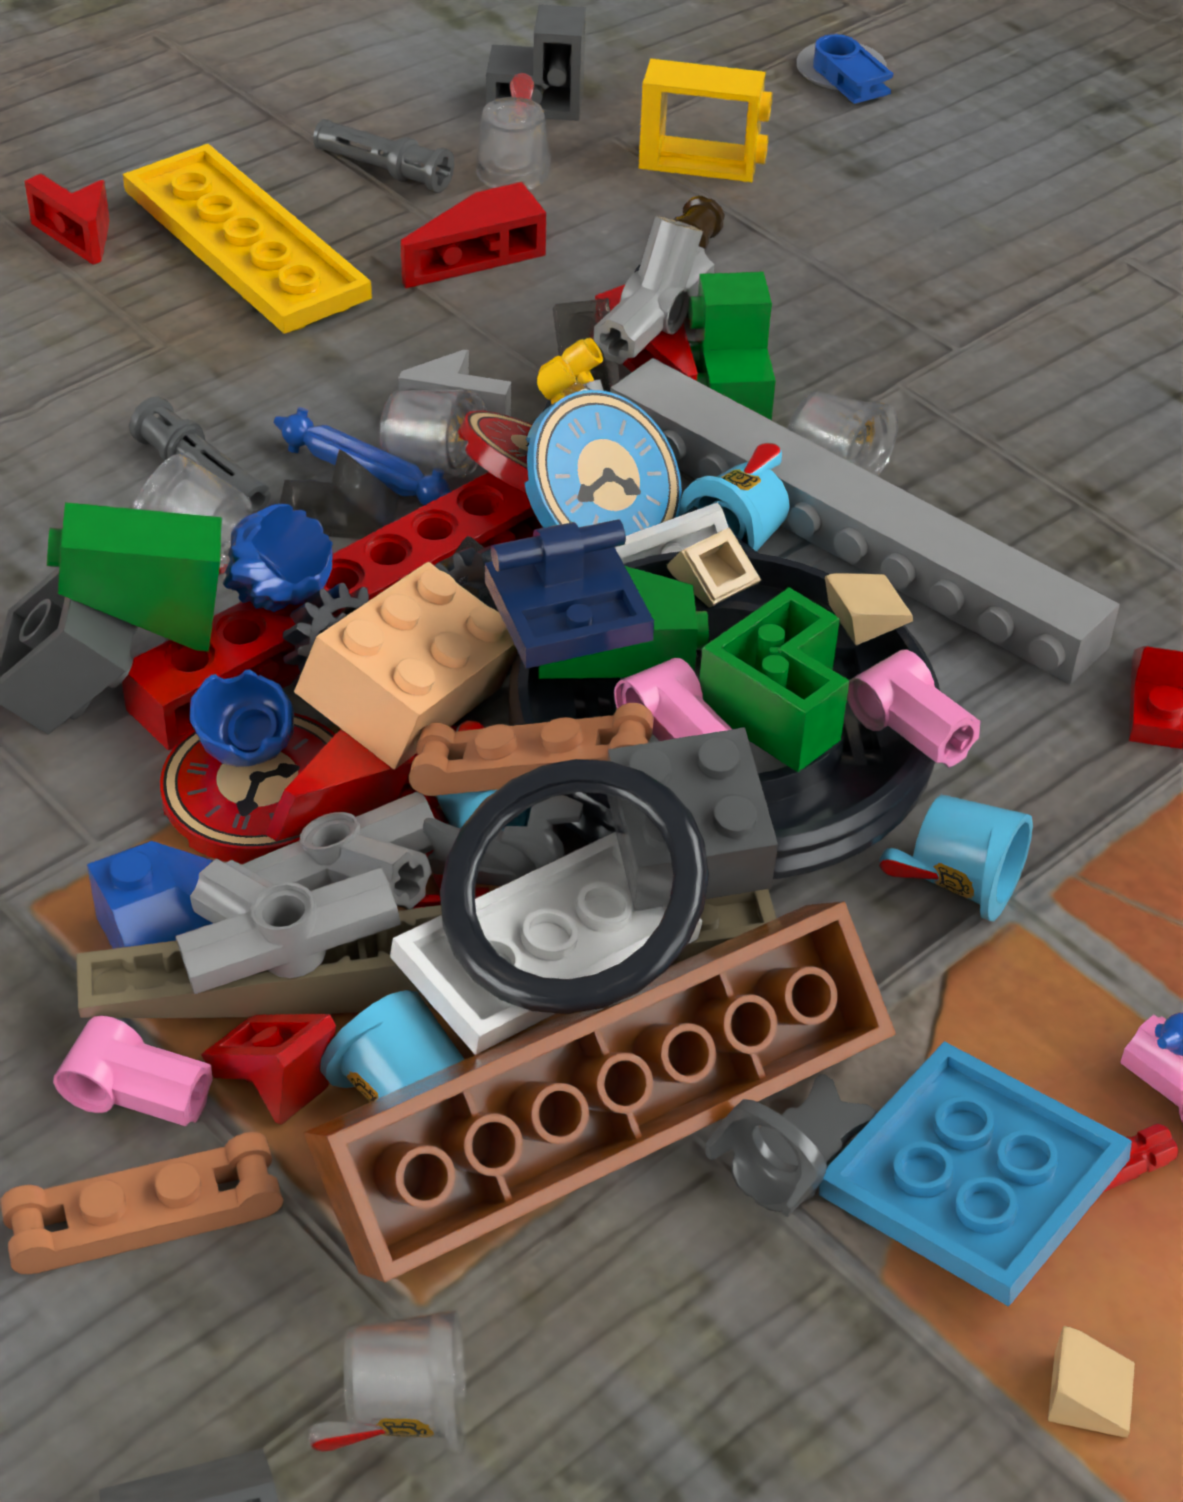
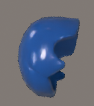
[190,669,294,767]

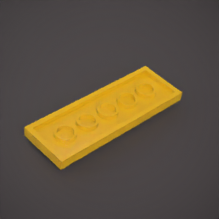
[123,144,372,334]

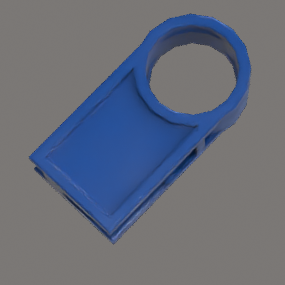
[813,34,893,104]

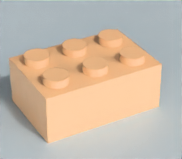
[294,562,517,770]

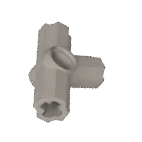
[594,216,715,364]
[242,792,434,909]
[175,858,401,994]

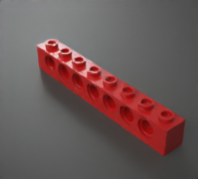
[122,472,543,751]

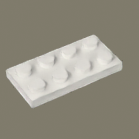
[390,832,703,1055]

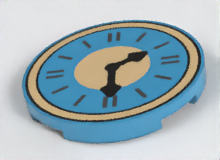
[524,390,682,536]

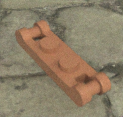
[409,703,654,796]
[0,1132,283,1275]

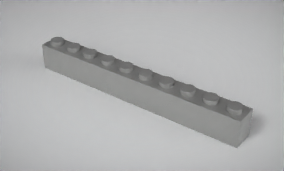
[610,358,1120,685]

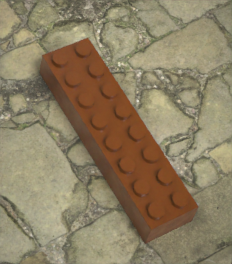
[303,901,896,1282]

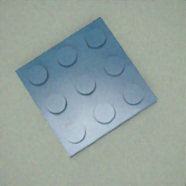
[819,1041,1132,1307]

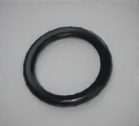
[440,759,709,1014]

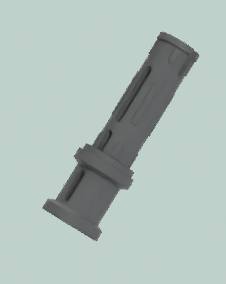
[313,119,455,193]
[129,396,271,516]

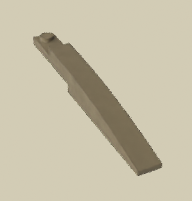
[76,889,776,1018]

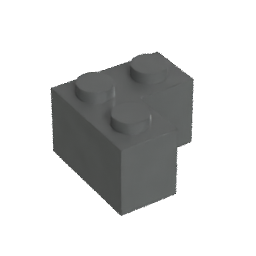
[486,5,586,121]

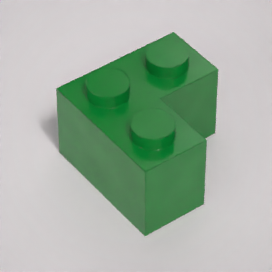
[688,272,776,421]
[699,588,849,772]

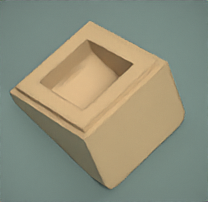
[667,527,761,608]
[825,573,913,645]
[1048,1326,1135,1438]

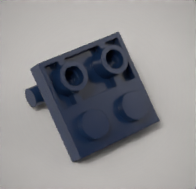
[485,519,654,669]

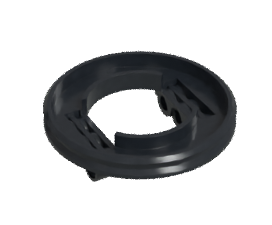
[509,551,940,879]

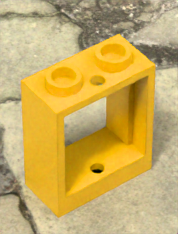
[639,58,772,182]

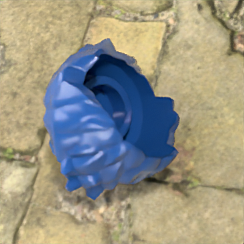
[223,504,333,612]

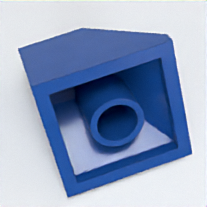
[87,841,214,949]

